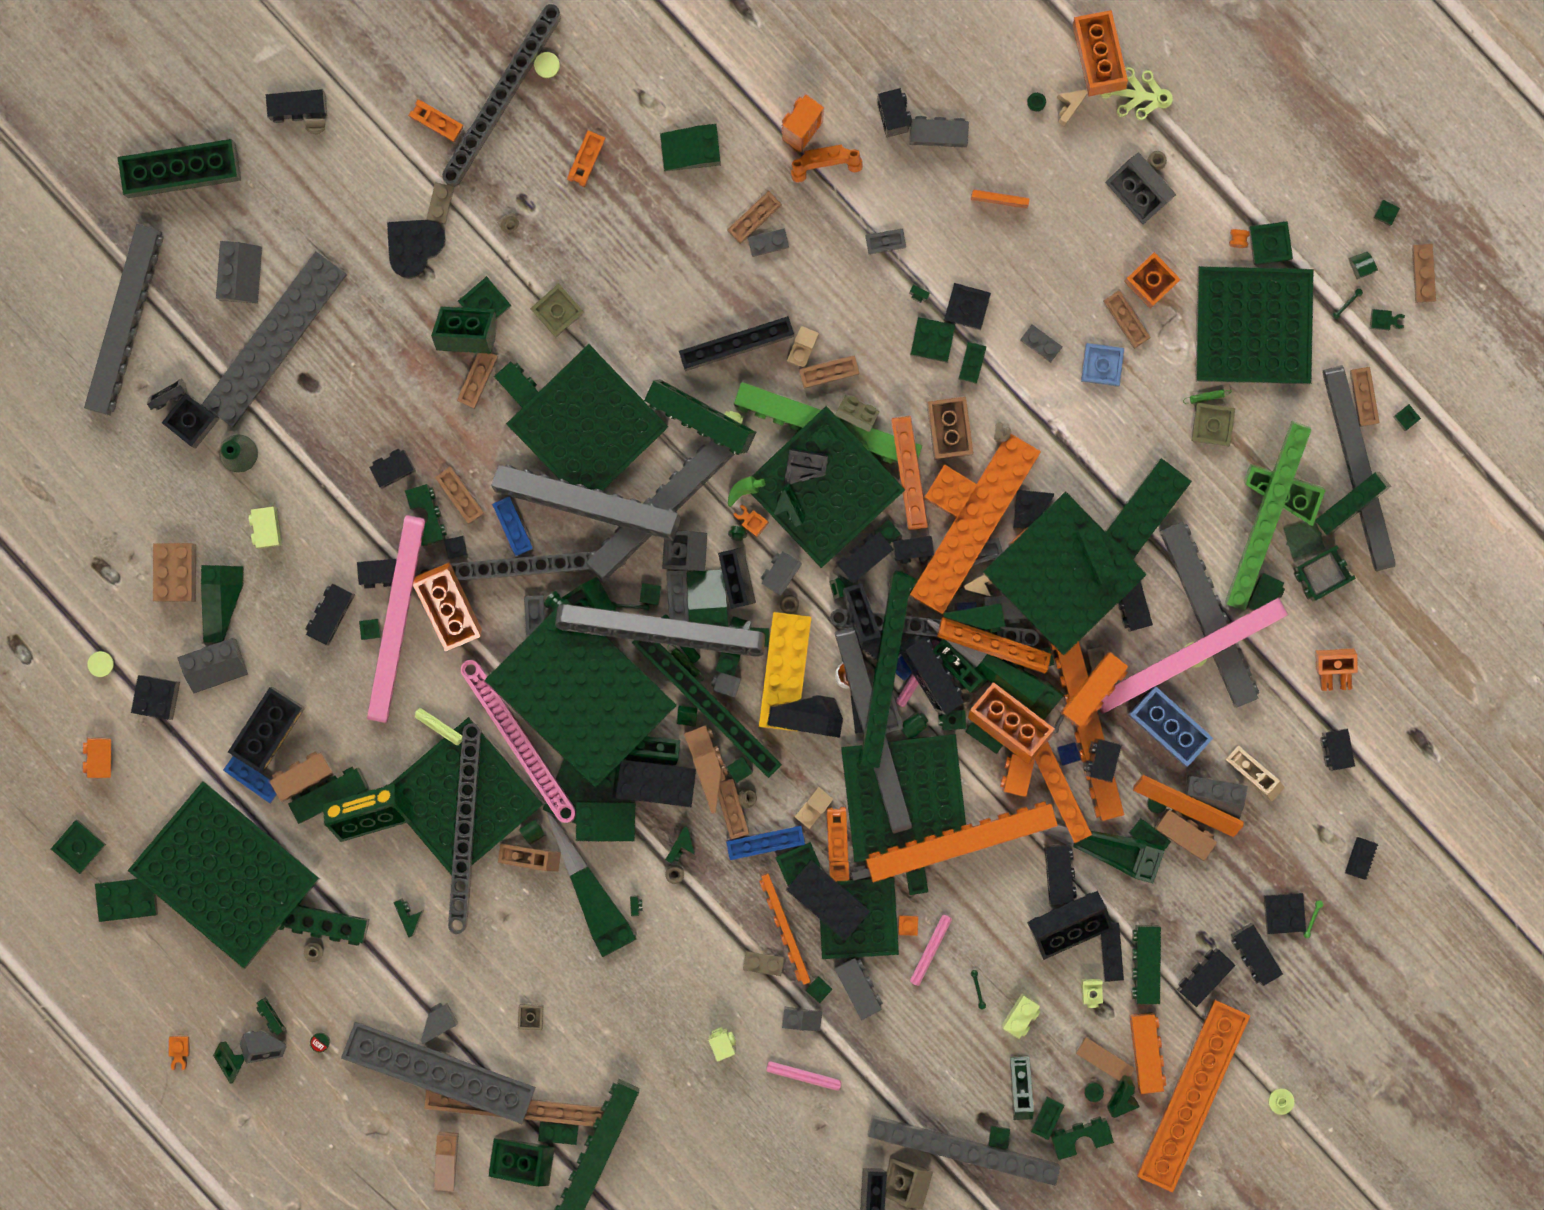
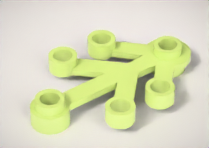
[1100,67,1173,120]

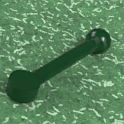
[1332,289,1363,319]
[612,602,650,611]
[971,970,986,1009]

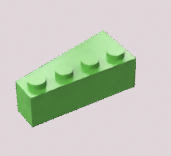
[1244,464,1325,527]

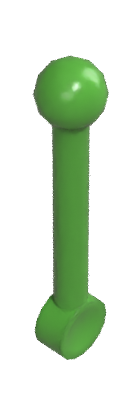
[1303,900,1323,938]

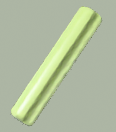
[415,708,462,745]

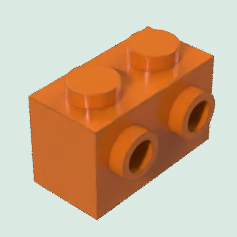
[83,738,111,778]
[1000,754,1035,797]

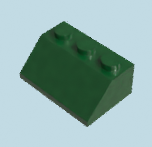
[431,306,496,354]
[562,577,617,638]

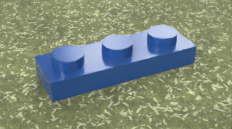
[492,496,533,557]
[223,756,277,804]

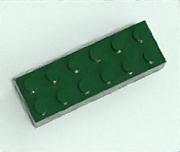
[117,139,241,198]
[1105,458,1192,559]

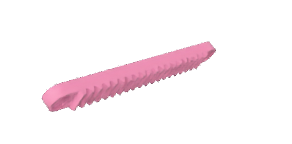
[461,660,576,823]

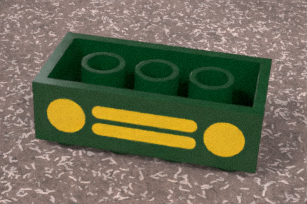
[323,784,411,842]

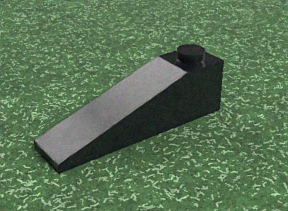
[767,695,843,738]

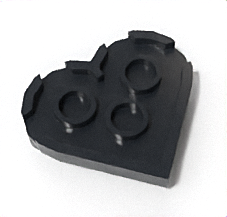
[387,220,446,279]

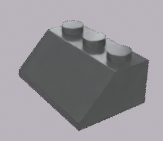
[1105,152,1176,225]
[216,241,262,304]
[177,638,249,694]
[1184,775,1248,819]

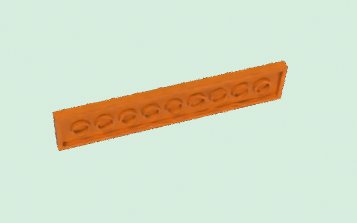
[910,434,1041,615]
[1137,999,1250,1193]

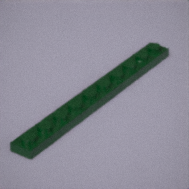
[859,574,912,768]

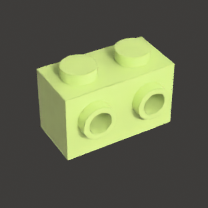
[249,506,282,549]
[1002,994,1040,1039]
[709,1027,736,1062]

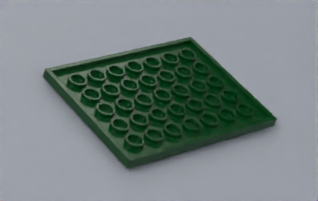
[484,599,677,789]
[127,781,320,969]

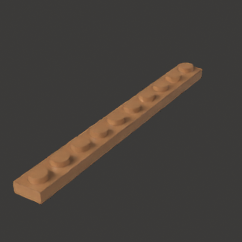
[424,1090,603,1127]

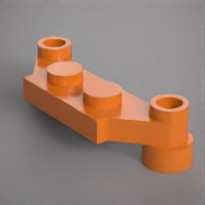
[791,144,863,182]

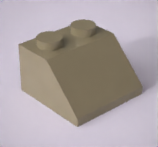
[886,1158,933,1209]

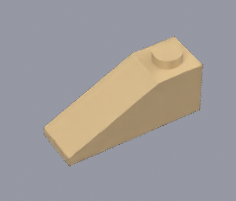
[1226,746,1285,802]

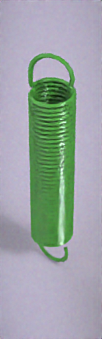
[1183,389,1232,404]
[667,645,704,681]

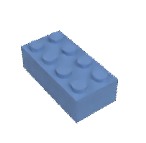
[1128,686,1213,767]

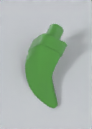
[728,476,765,507]

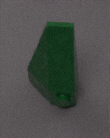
[201,565,244,643]

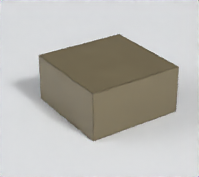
[518,1004,544,1030]

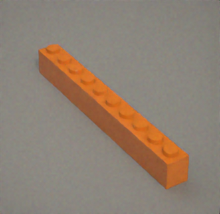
[1050,642,1124,821]
[865,801,1058,882]

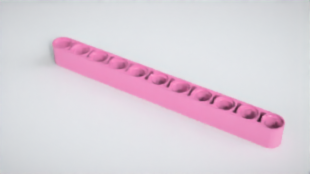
[367,515,425,723]
[1099,598,1288,714]

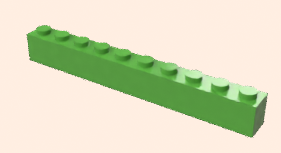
[734,382,923,464]
[1225,420,1312,611]

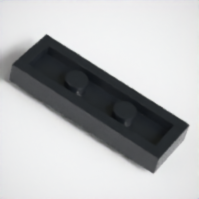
[1100,922,1124,982]

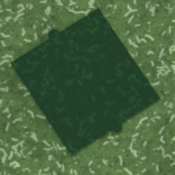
[1283,519,1325,559]

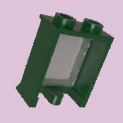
[1294,545,1356,601]

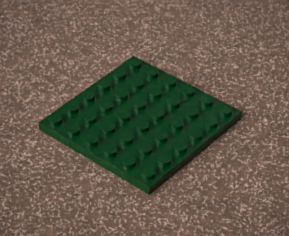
[1195,266,1314,384]
[506,343,668,491]
[751,405,905,568]
[982,491,1147,656]
[390,717,544,876]
[841,734,966,862]

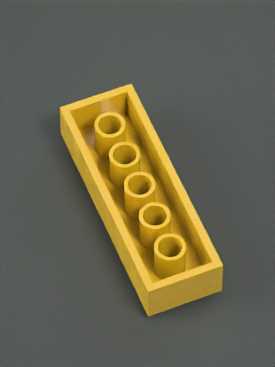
[759,612,811,731]

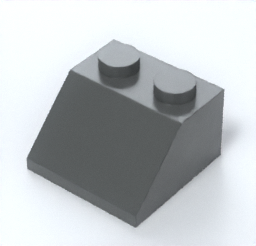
[662,531,707,571]
[761,551,802,597]

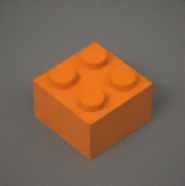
[1124,252,1181,309]
[924,464,977,518]

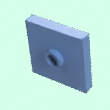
[1081,343,1124,387]

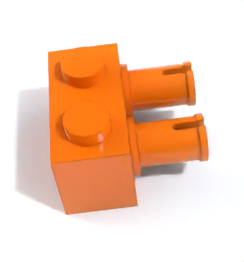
[1315,648,1358,691]

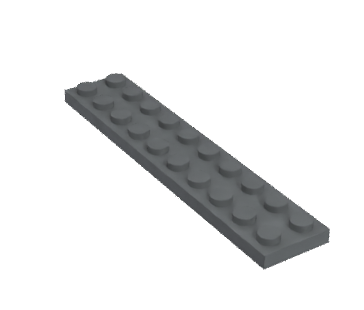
[201,251,347,428]
[341,1022,536,1124]

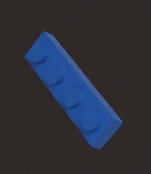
[726,825,805,860]

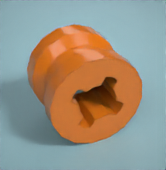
[1229,229,1250,248]

